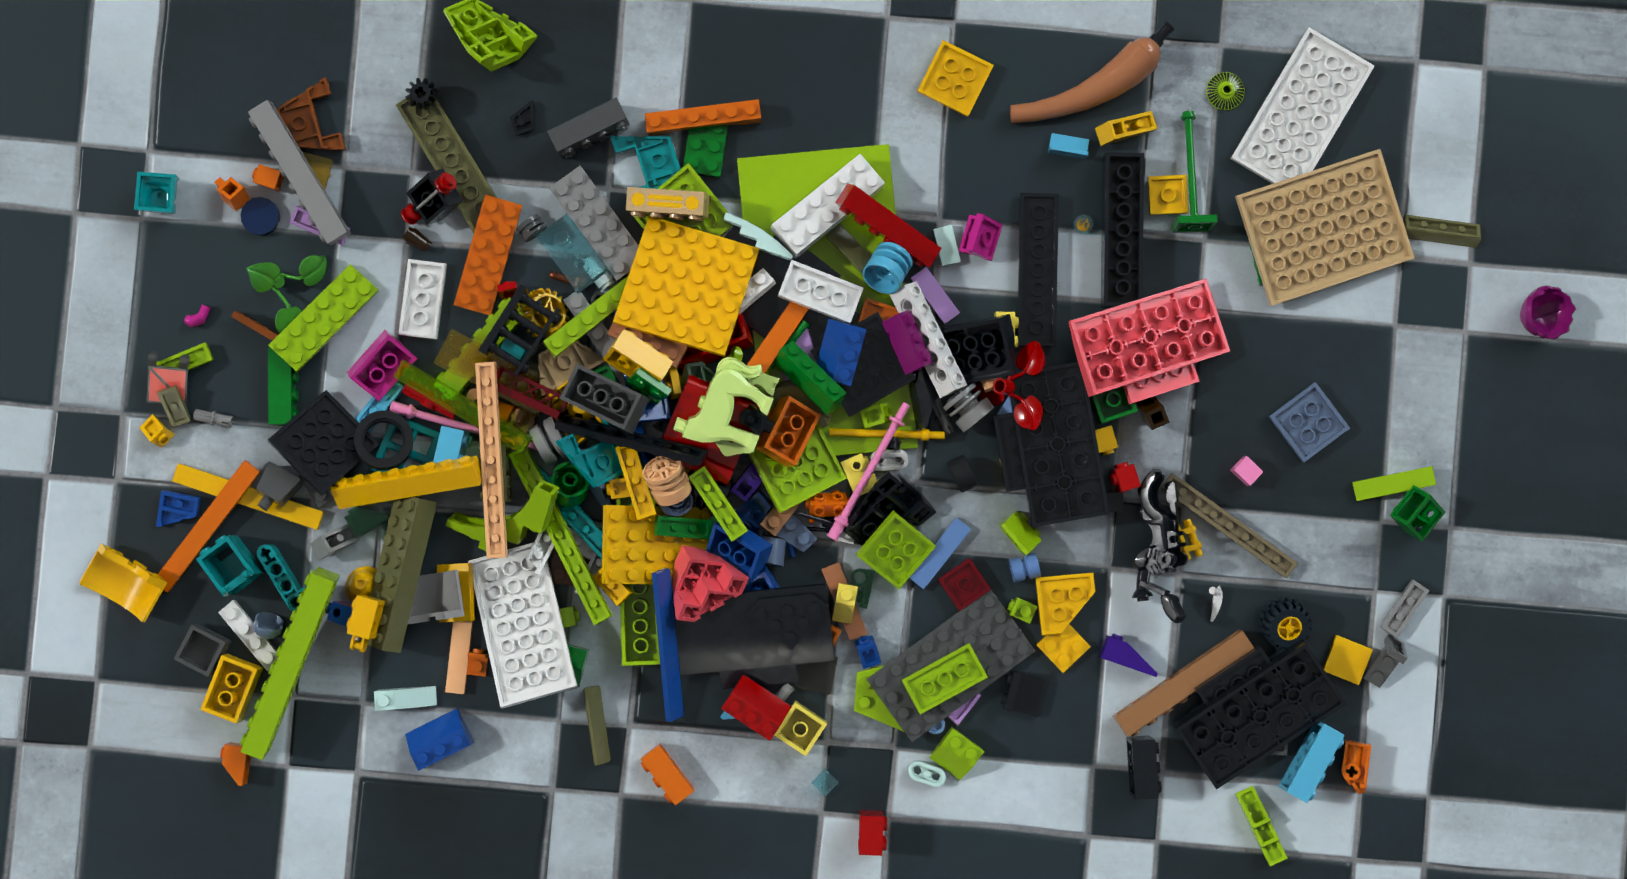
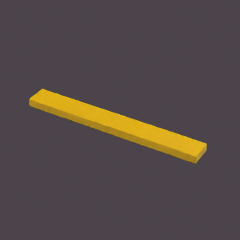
[172,463,324,530]

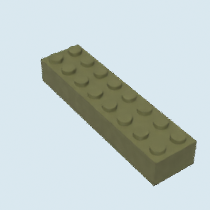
[359,496,437,653]

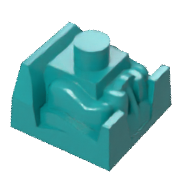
[134,171,180,214]

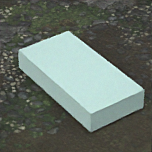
[933,225,961,267]

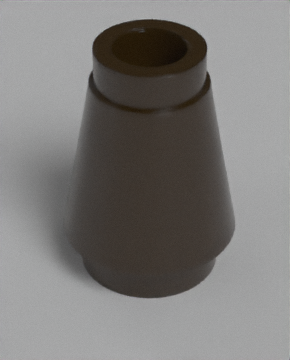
[402,227,432,252]

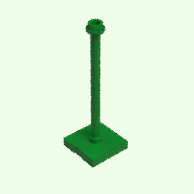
[1172,111,1218,233]

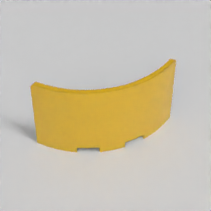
[79,543,167,622]

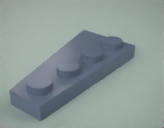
[748,485,818,552]

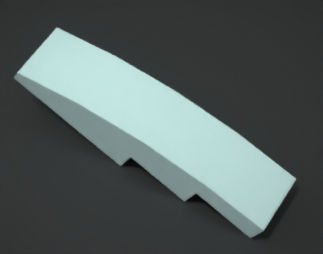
[723,212,793,261]

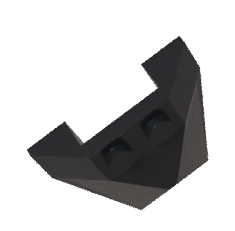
[843,470,936,546]

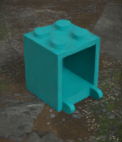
[196,535,265,597]

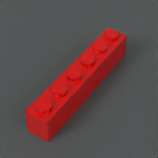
[835,183,942,268]

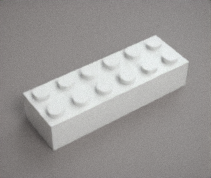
[771,154,885,259]

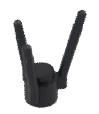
[797,512,835,533]

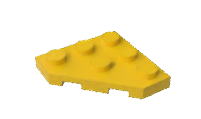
[1035,573,1096,636]

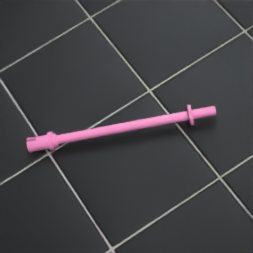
[390,401,538,451]
[826,402,910,542]

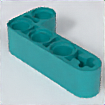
[257,544,307,611]

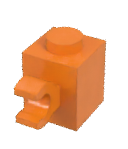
[214,177,250,212]

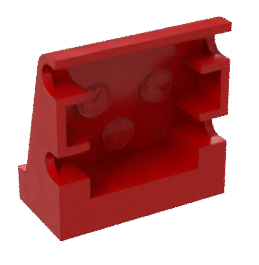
[662,375,760,485]

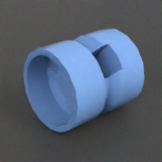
[1009,553,1041,583]

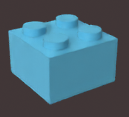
[433,426,472,463]

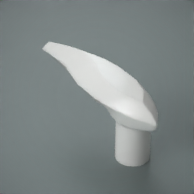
[1209,586,1223,622]

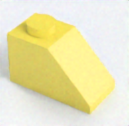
[832,583,858,624]

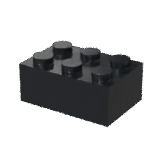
[1126,735,1162,800]

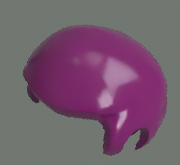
[1520,285,1576,339]

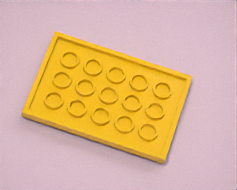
[602,505,714,584]

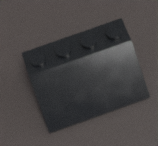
[940,314,1016,383]

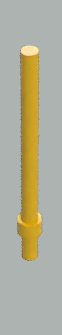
[829,428,945,441]

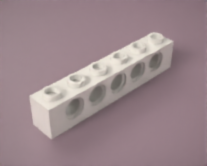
[890,281,967,398]

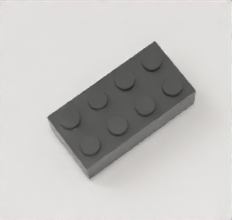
[547,97,630,159]
[560,364,650,434]

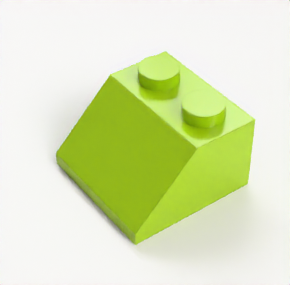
[998,511,1042,555]
[929,726,984,780]

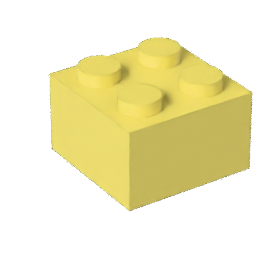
[774,700,827,756]

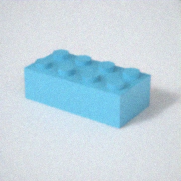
[1278,722,1344,803]

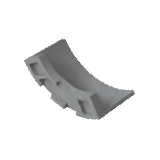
[408,570,465,624]

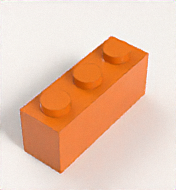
[640,743,695,806]

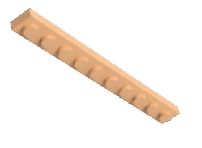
[475,362,508,558]

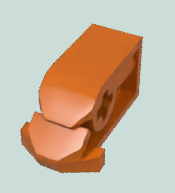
[1341,740,1372,794]

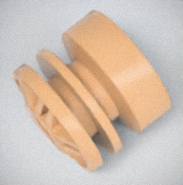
[643,456,692,506]

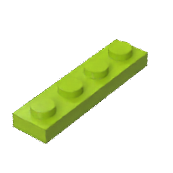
[688,466,748,542]

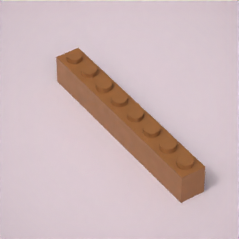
[1113,630,1254,737]

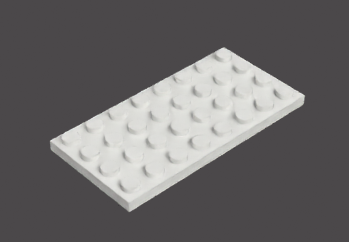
[1230,27,1374,184]
[468,542,577,709]

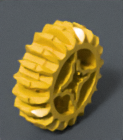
[518,288,570,339]

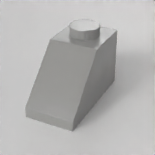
[310,523,360,560]

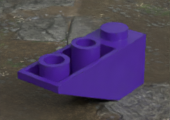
[731,462,762,502]

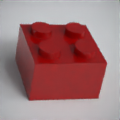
[858,810,887,856]

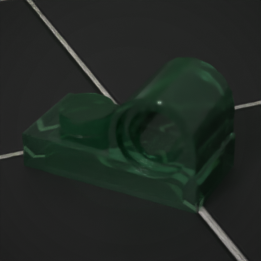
[851,568,875,609]

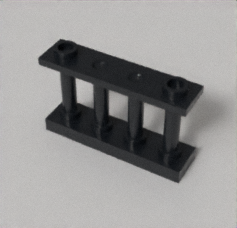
[478,285,562,376]

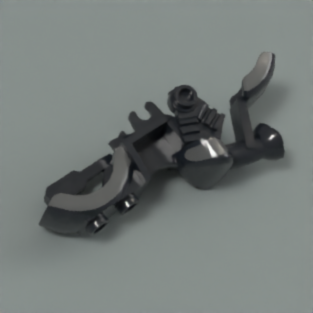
[1132,469,1188,623]

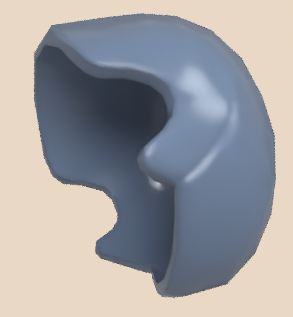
[253,612,284,639]

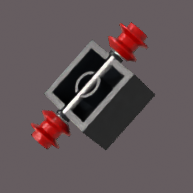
[401,168,464,225]

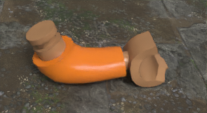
[467,388,536,434]

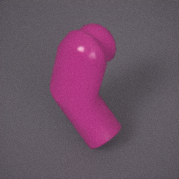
[184,304,211,327]

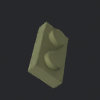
[157,385,192,427]

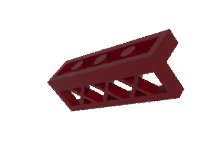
[497,366,568,419]

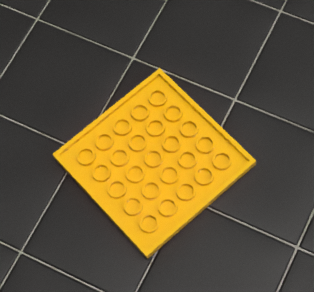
[613,216,760,357]

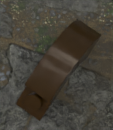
[1135,396,1170,430]

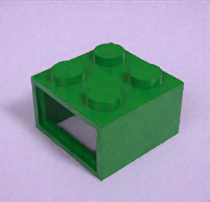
[1390,485,1446,542]

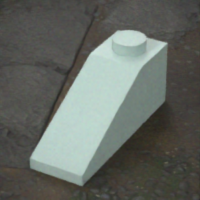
[374,686,437,711]

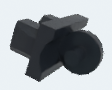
[739,404,774,435]

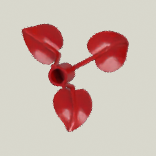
[973,341,1045,431]

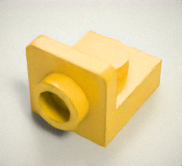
[139,414,175,448]
[606,478,630,499]

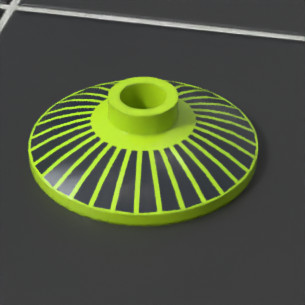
[1206,72,1245,110]

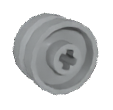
[528,417,566,465]

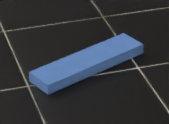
[910,518,971,589]

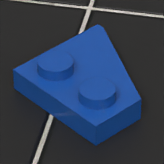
[156,490,201,527]

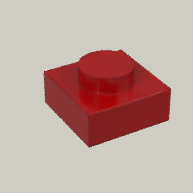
[497,281,518,300]

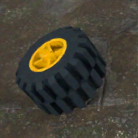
[1258,597,1313,650]

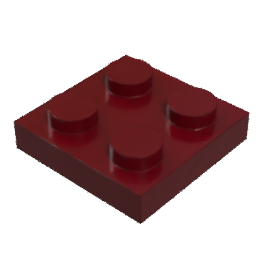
[938,558,991,611]

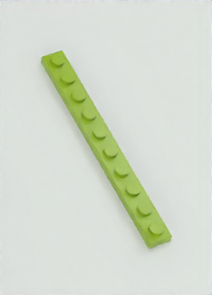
[509,445,613,625]

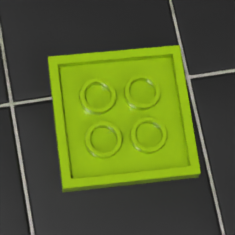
[856,510,936,589]

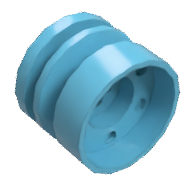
[863,242,912,294]

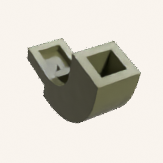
[766,380,832,428]

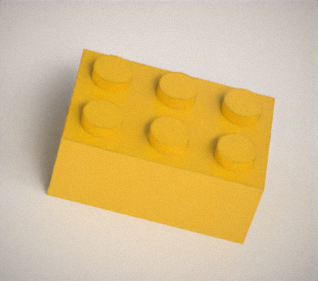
[602,329,673,382]
[200,654,264,724]

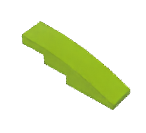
[1352,466,1436,501]
[1235,786,1288,867]

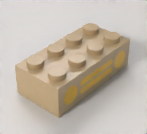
[626,187,710,222]

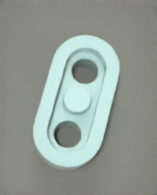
[908,761,946,787]

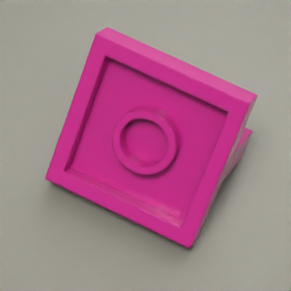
[959,213,1003,261]

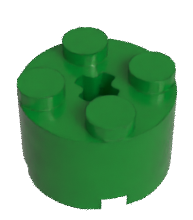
[550,462,589,508]

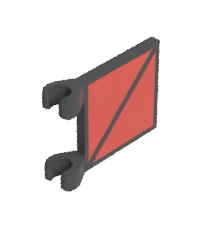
[147,351,190,405]

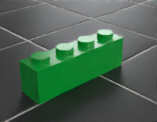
[774,341,847,415]
[268,348,299,425]

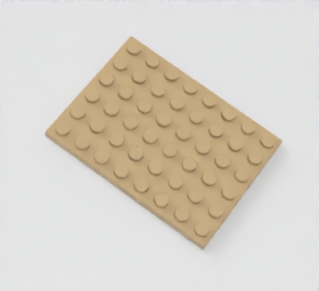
[1235,149,1414,306]

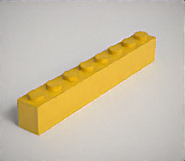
[330,456,482,509]

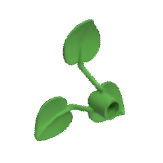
[246,255,327,334]

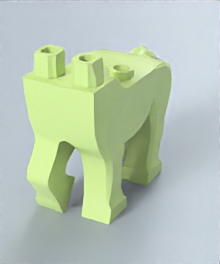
[673,357,780,457]

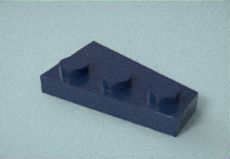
[735,490,773,534]

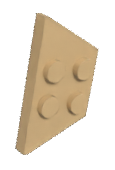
[538,341,605,397]

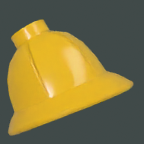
[345,566,377,602]

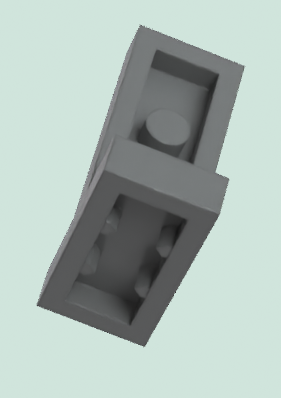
[1363,634,1408,688]

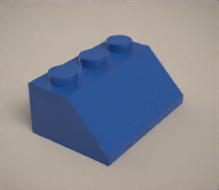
[816,318,866,386]
[706,522,773,584]
[405,708,474,771]

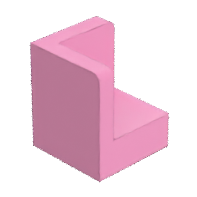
[1230,456,1263,486]

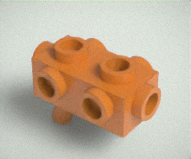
[804,490,850,524]

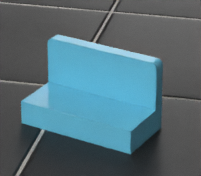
[1048,133,1089,159]

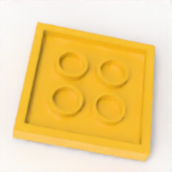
[917,40,994,117]

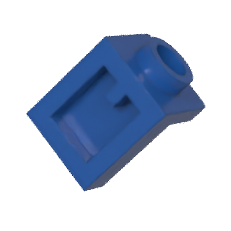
[854,635,881,669]

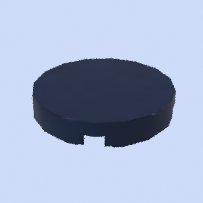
[241,197,280,236]

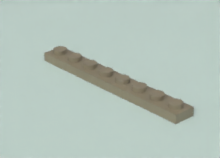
[1160,473,1298,579]

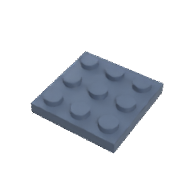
[1268,382,1350,463]

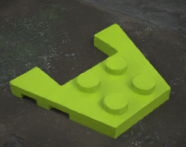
[854,665,904,732]

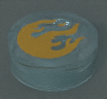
[1073,214,1093,234]

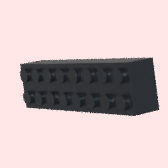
[1101,152,1144,308]

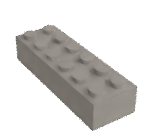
[549,166,639,283]

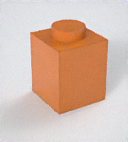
[252,164,284,192]

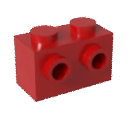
[1108,462,1141,492]

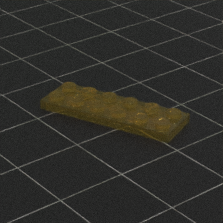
[433,328,546,416]

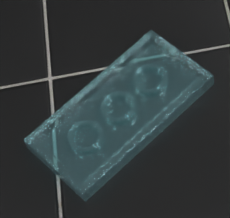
[537,213,609,293]

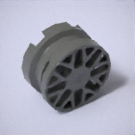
[516,214,547,242]

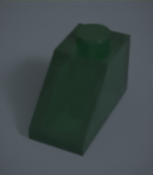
[344,506,390,537]

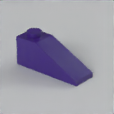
[1099,634,1158,677]

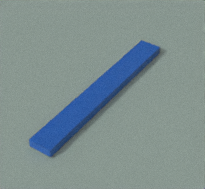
[652,568,684,722]

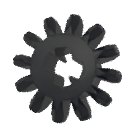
[405,78,438,111]

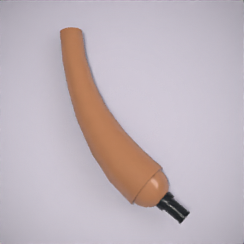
[1010,22,1174,124]

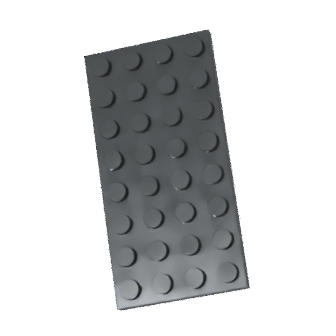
[866,590,1035,742]

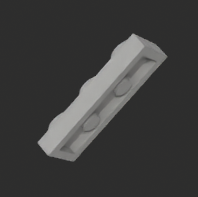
[1379,579,1429,638]

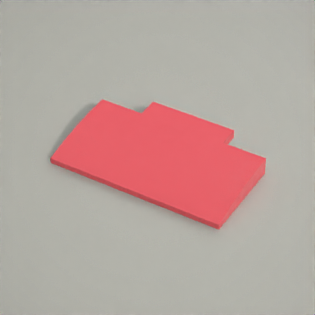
[1068,279,1230,404]

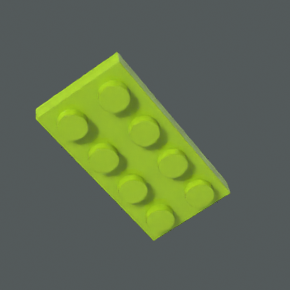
[901,643,988,715]

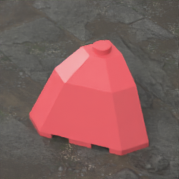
[672,545,749,622]

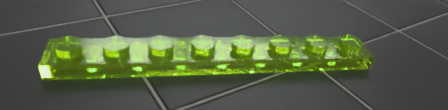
[394,360,533,454]

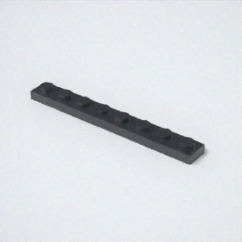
[555,414,708,466]

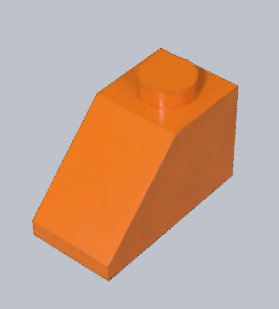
[220,742,251,786]

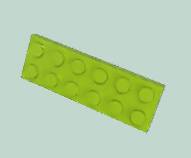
[268,264,379,372]

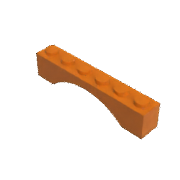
[645,99,762,136]

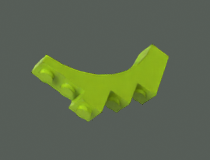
[446,480,560,552]

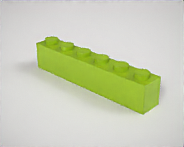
[435,297,523,401]

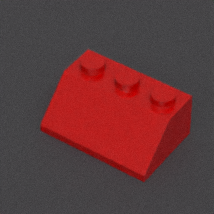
[721,674,792,741]

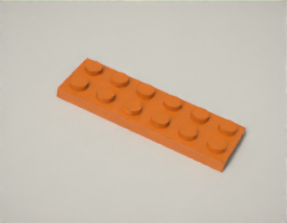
[454,194,523,315]

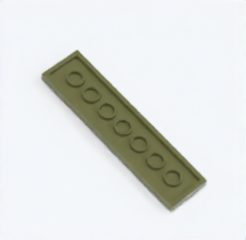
[396,91,497,233]

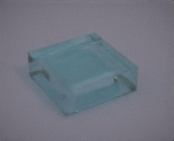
[812,769,839,796]

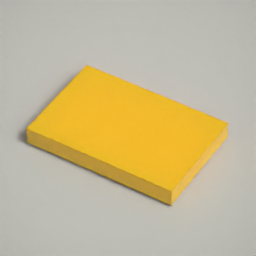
[437,563,475,622]

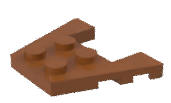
[277,77,347,151]

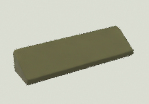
[1403,214,1481,248]
[826,224,879,293]
[583,685,611,766]

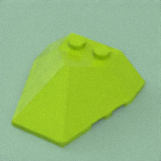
[443,0,537,72]

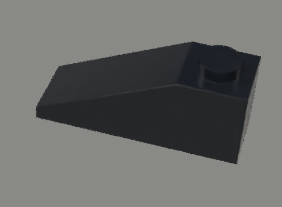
[909,368,937,430]

